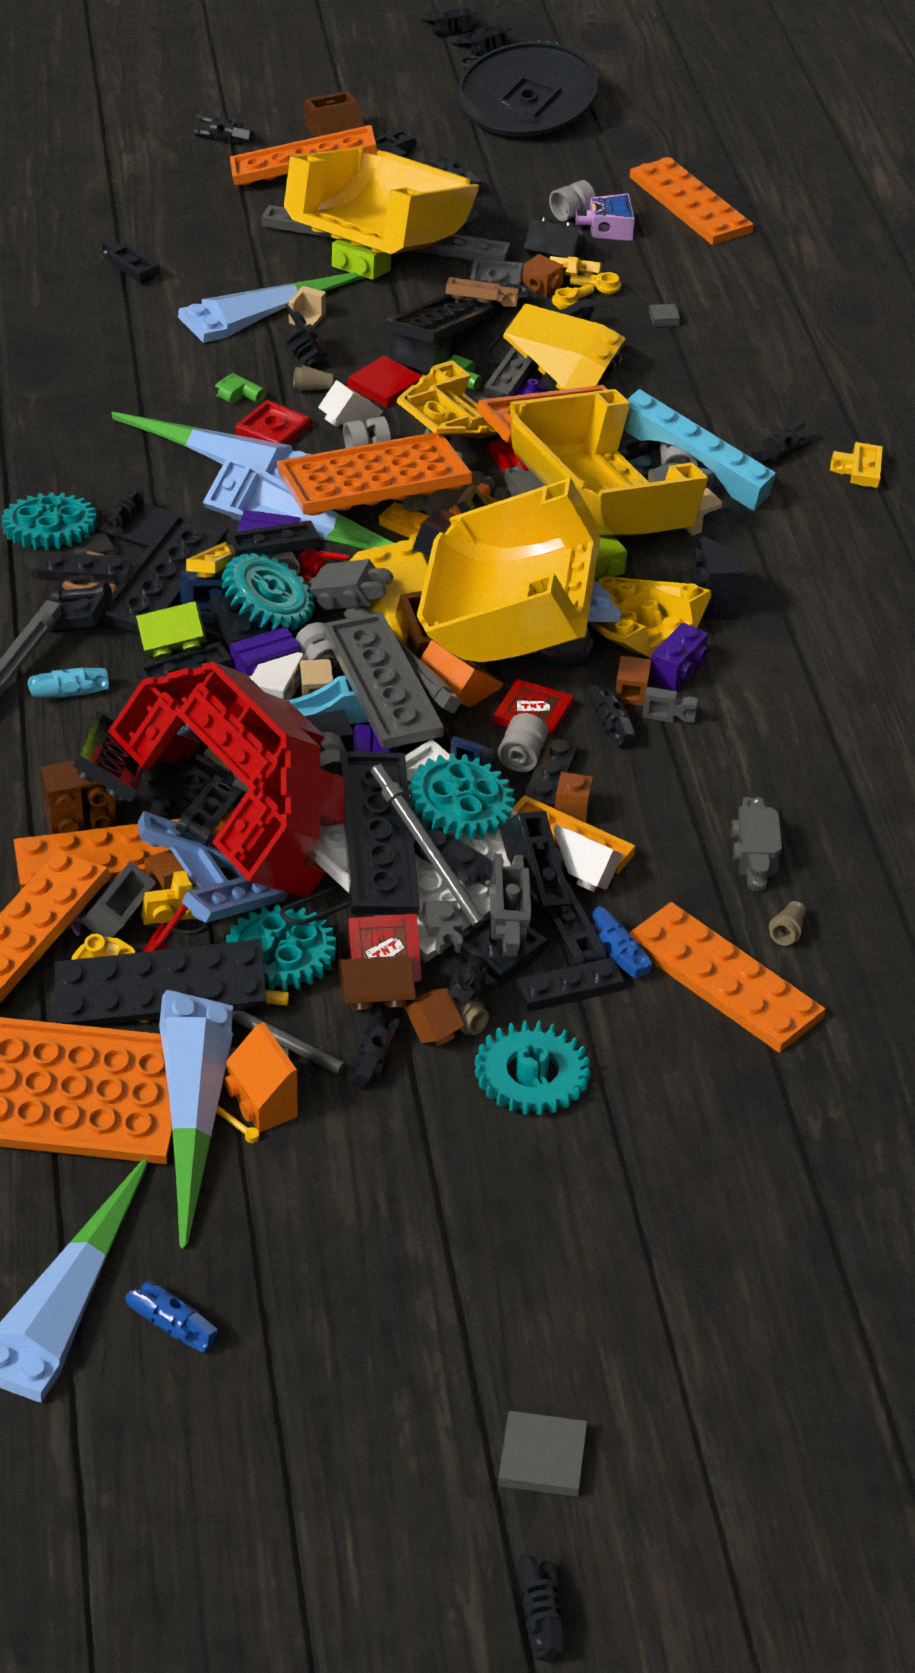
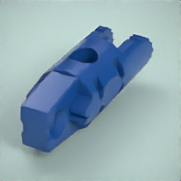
[592,906,653,979]
[125,1280,218,1353]

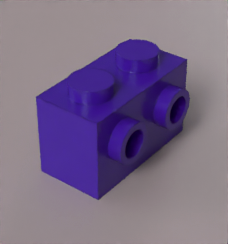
[649,622,709,691]

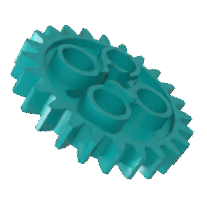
[2,492,97,550]
[409,753,515,841]
[226,904,336,992]

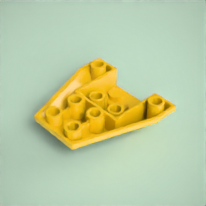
[588,576,711,658]

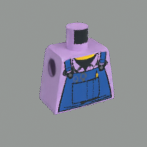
[575,194,634,240]

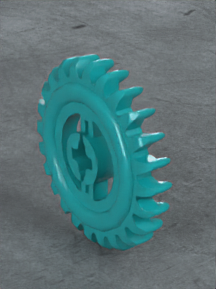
[221,553,315,631]
[475,1020,591,1115]

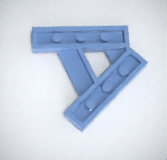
[138,811,289,923]

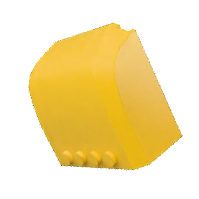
[284,147,479,254]
[510,389,708,536]
[417,477,600,662]

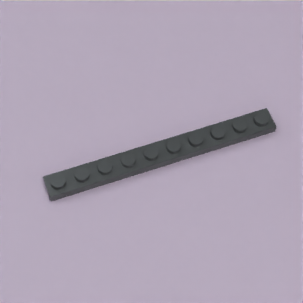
[262,205,510,261]

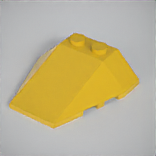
[503,303,626,390]
[397,360,498,439]
[350,539,430,647]

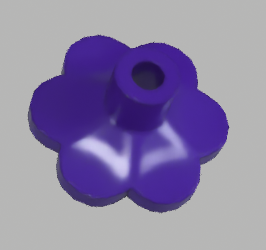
[516,379,546,395]

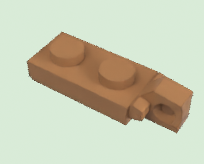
[446,277,519,307]

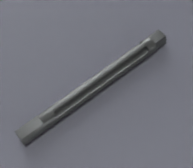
[0,600,62,693]
[344,606,462,714]

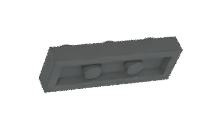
[483,347,536,396]

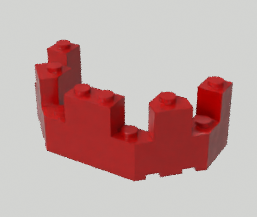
[108,662,345,898]

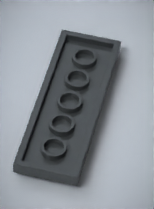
[324,612,444,749]

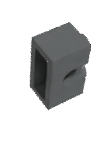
[80,861,156,937]

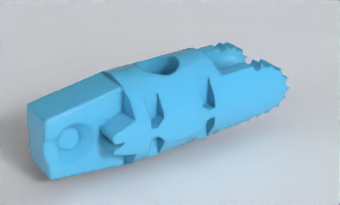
[27,667,109,698]

